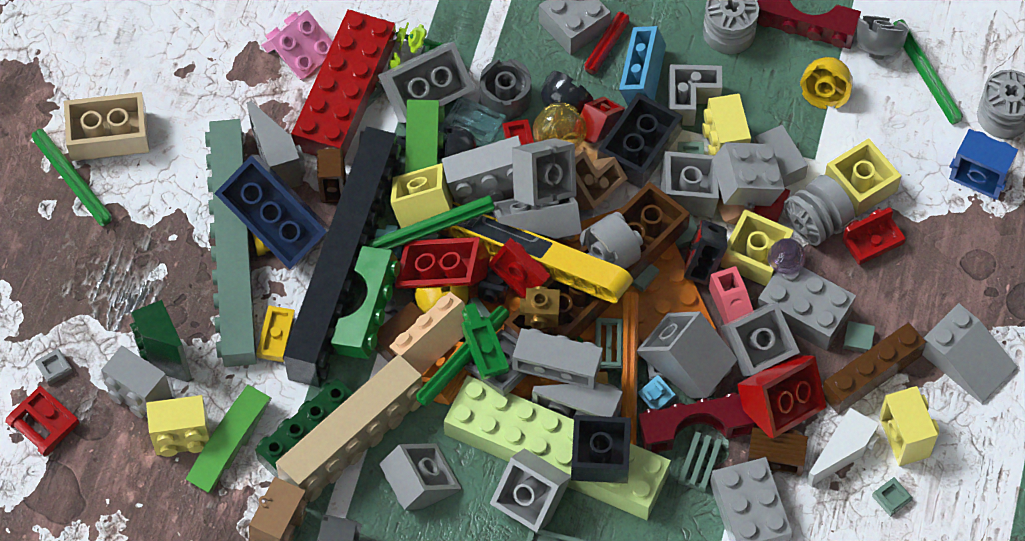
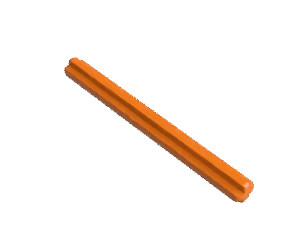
[621,292,639,445]

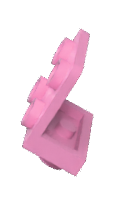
[262,10,333,79]

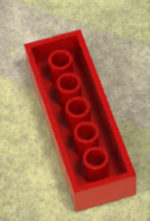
[291,9,397,159]

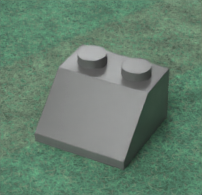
[379,443,461,510]

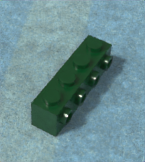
[255,378,354,478]

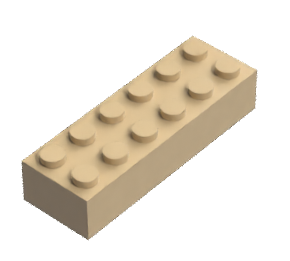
[276,354,423,502]

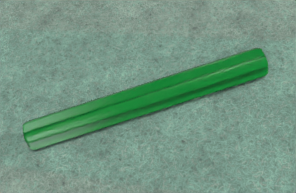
[893,19,963,125]
[31,129,112,227]
[367,196,495,250]
[416,306,510,406]

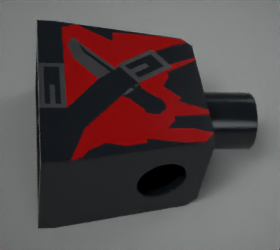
[683,220,728,286]

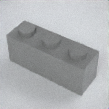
[512,328,603,389]

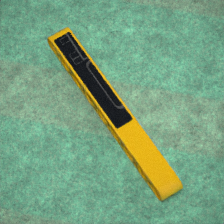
[439,202,633,303]

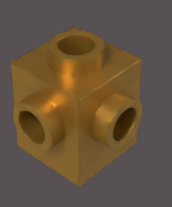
[520,286,560,329]

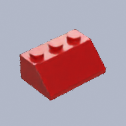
[395,237,491,289]
[737,355,827,438]

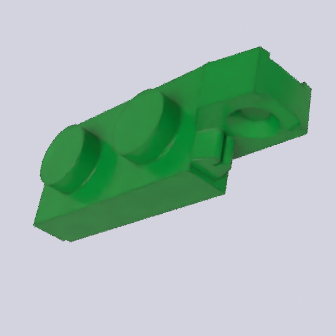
[461,303,509,380]

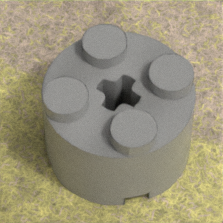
[580,212,643,269]

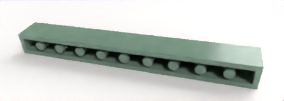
[205,119,257,367]

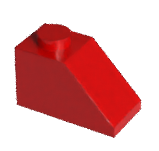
[573,96,626,143]

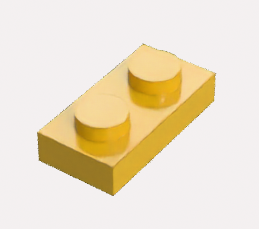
[256,305,296,362]

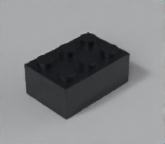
[597,93,683,189]

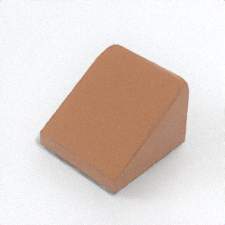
[717,197,754,225]

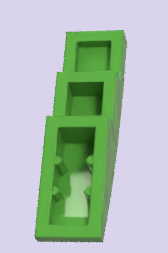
[186,384,272,493]

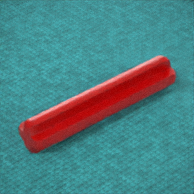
[584,11,630,75]

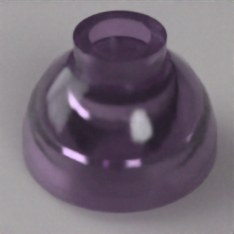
[767,238,805,274]

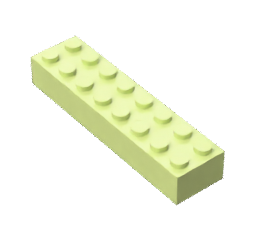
[444,375,671,520]

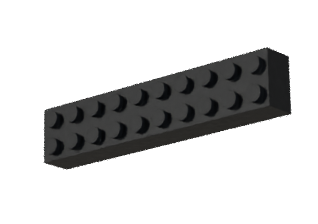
[283,126,402,387]

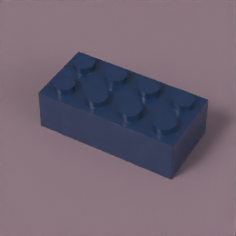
[214,155,330,270]

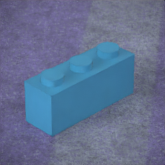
[619,26,666,106]

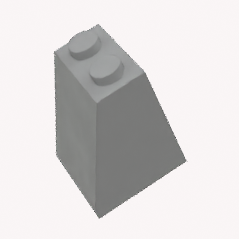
[637,312,738,398]

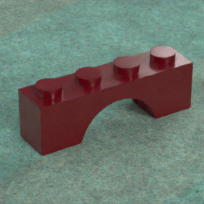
[757,0,861,49]
[638,393,755,453]

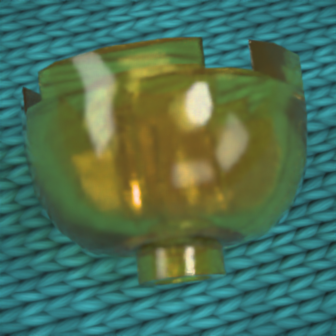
[533,103,587,150]

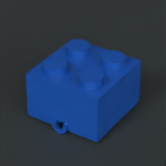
[949,129,1019,200]

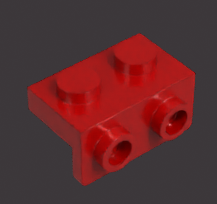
[842,207,906,265]

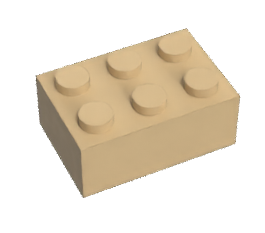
[64,92,149,161]

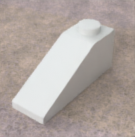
[807,408,880,486]

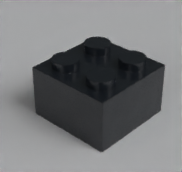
[571,415,631,484]

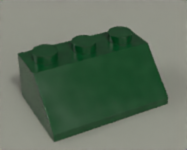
[129,299,192,382]

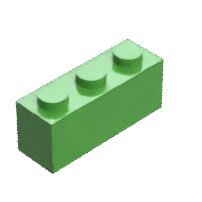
[405,100,445,174]

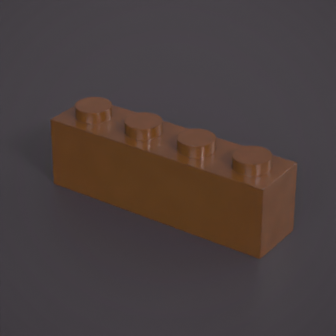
[823,322,926,415]

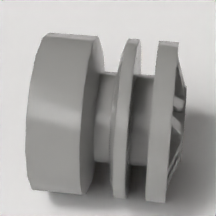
[703,0,759,54]
[977,69,1025,139]
[784,175,855,246]

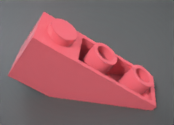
[709,266,753,324]

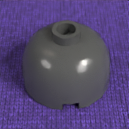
[856,15,909,60]

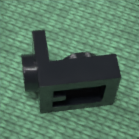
[478,266,510,304]

